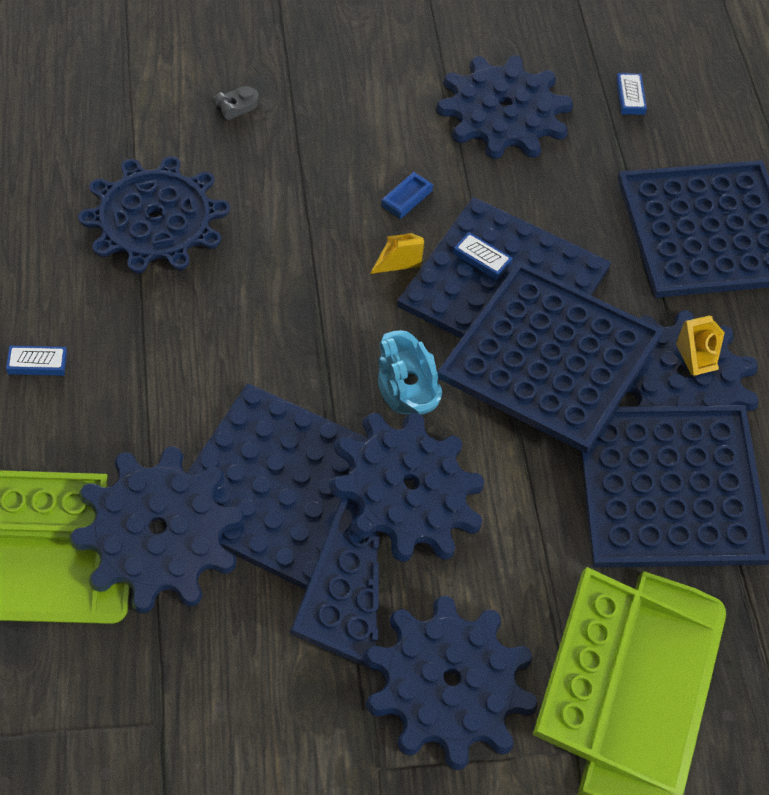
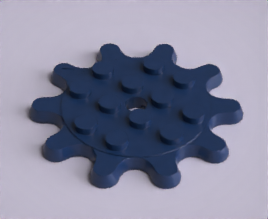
[436,55,573,159]
[78,156,230,274]
[626,310,759,411]
[329,413,484,562]
[69,446,244,613]
[364,596,538,770]

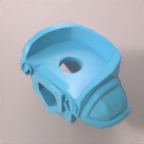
[378,330,442,415]

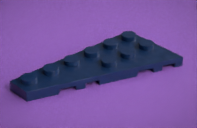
[289,498,379,671]

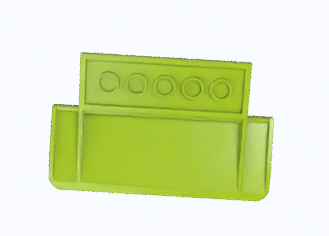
[0,470,130,624]
[533,567,726,795]

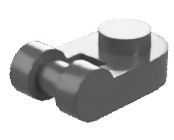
[212,86,258,120]

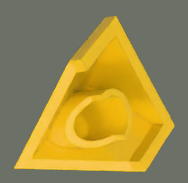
[370,233,424,274]
[676,316,725,376]

